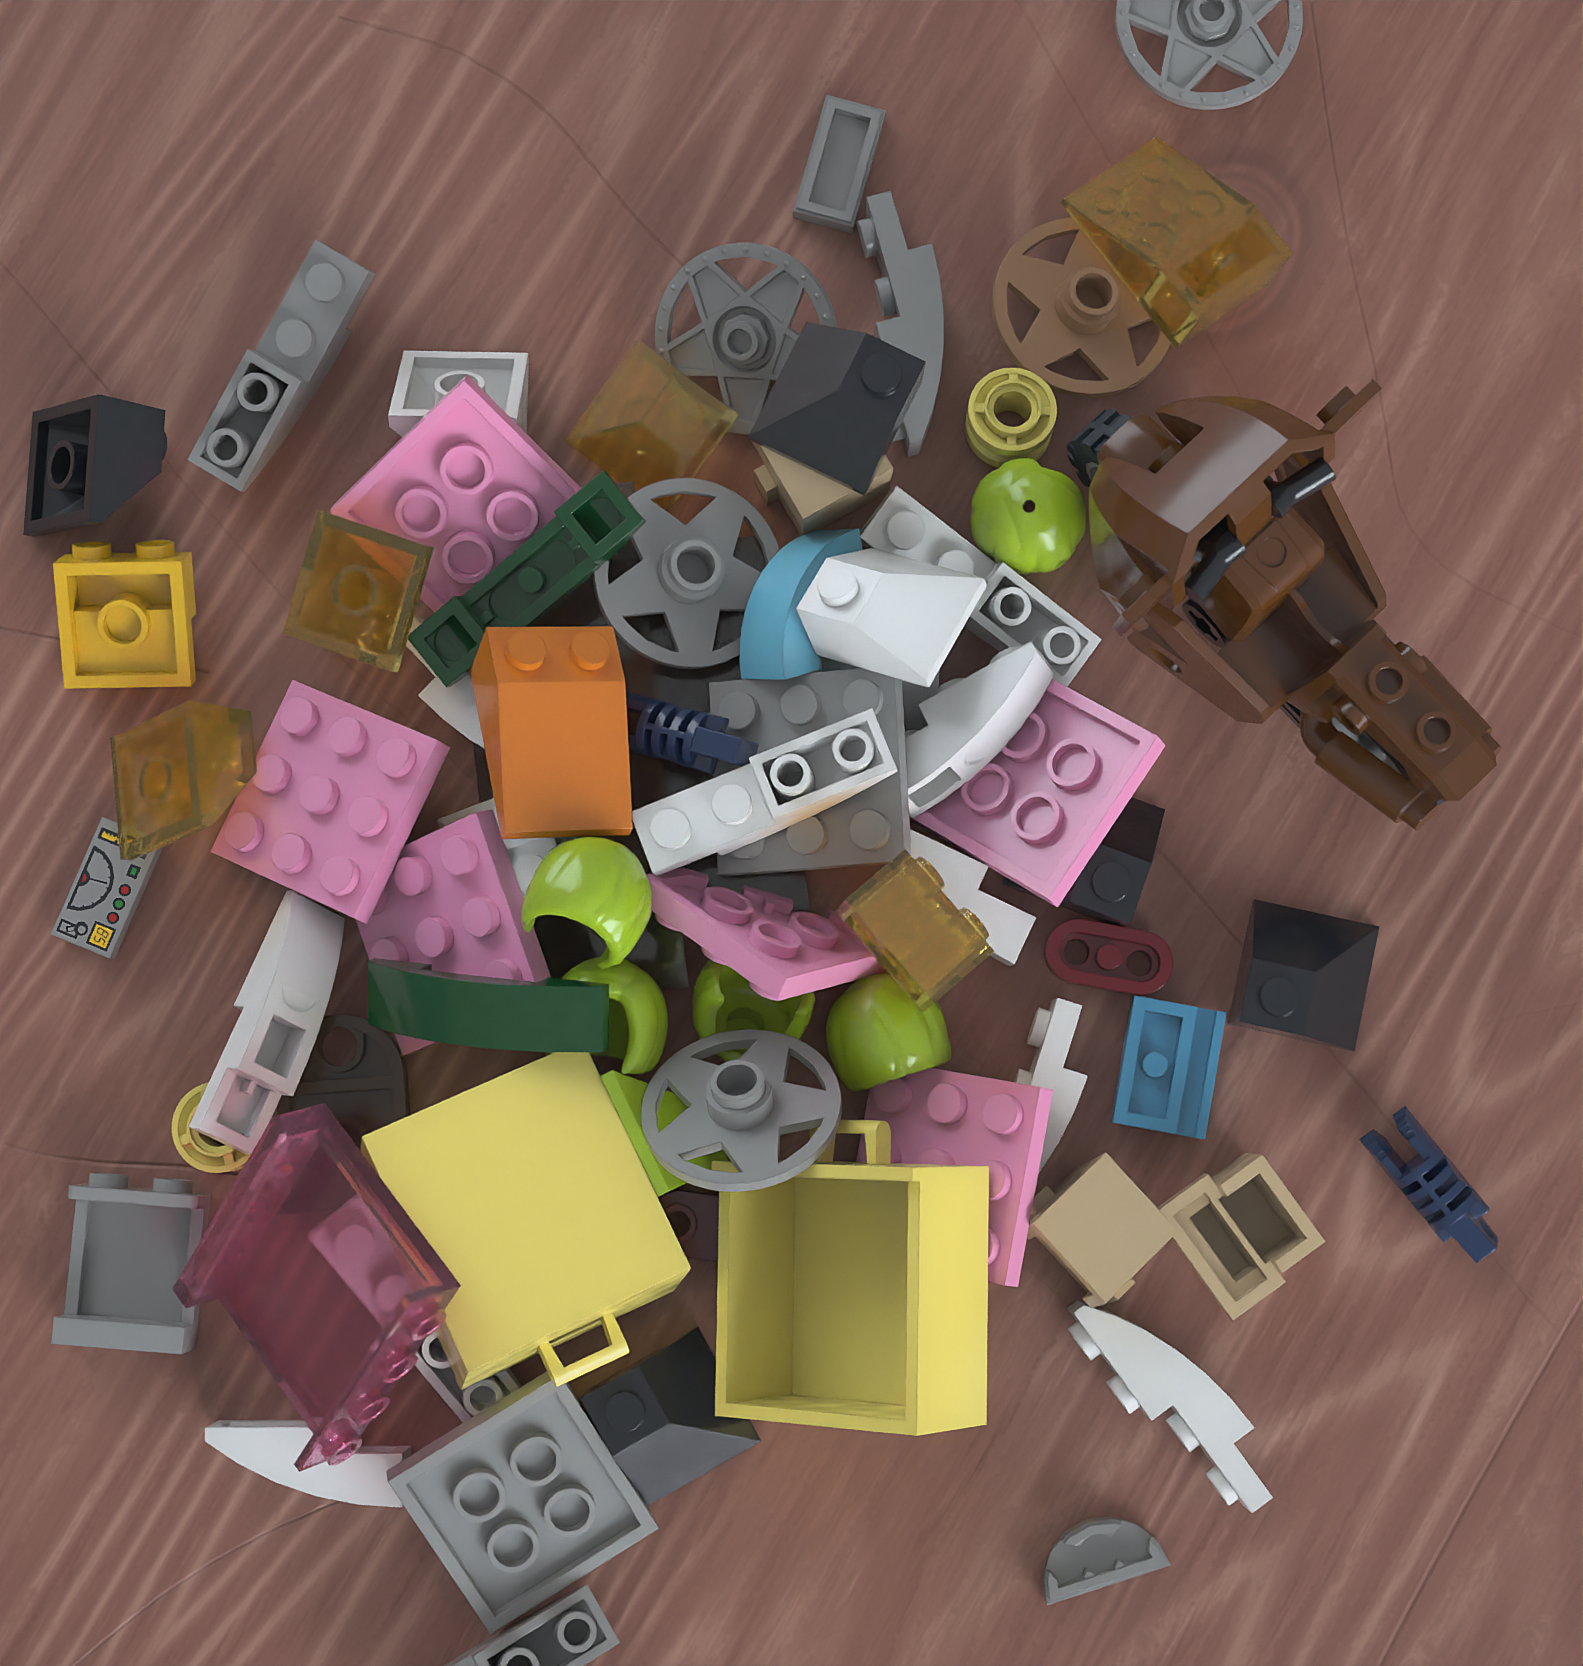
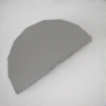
[1042,1516,1171,1605]

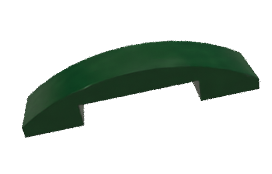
[406,470,647,687]
[368,958,609,1052]

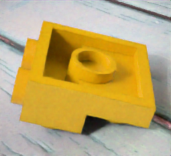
[53,540,196,689]

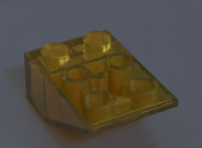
[1061,137,1294,349]
[835,849,994,1013]

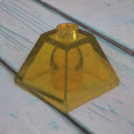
[564,338,739,512]
[283,510,434,672]
[110,700,257,861]

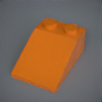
[470,626,633,839]

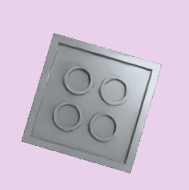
[709,668,912,876]
[386,1371,659,1634]

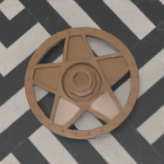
[991,217,1177,398]

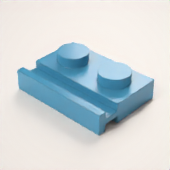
[1110,995,1227,1140]

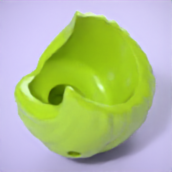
[970,458,1086,574]
[521,837,652,970]
[545,957,668,1075]
[692,959,815,1062]
[826,973,951,1092]

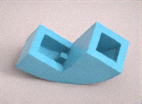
[740,528,862,680]

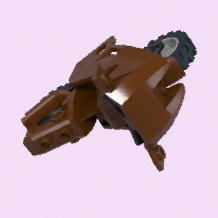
[1066,379,1501,831]

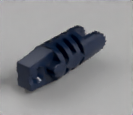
[626,691,759,774]
[1359,1106,1498,1263]

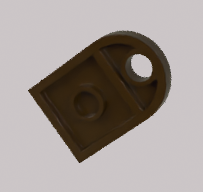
[277,1014,410,1213]

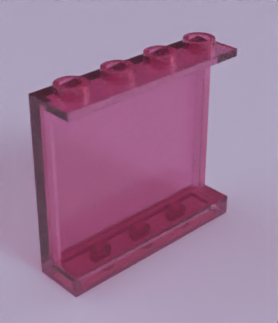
[172,1103,461,1472]

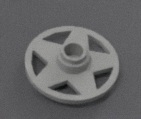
[1115,0,1303,110]
[655,242,838,434]
[592,478,780,669]
[641,1029,842,1192]

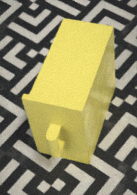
[360,1052,691,1391]
[712,1120,989,1436]

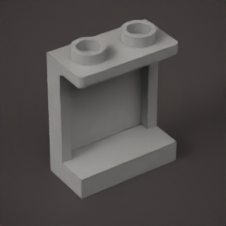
[51,1173,211,1354]

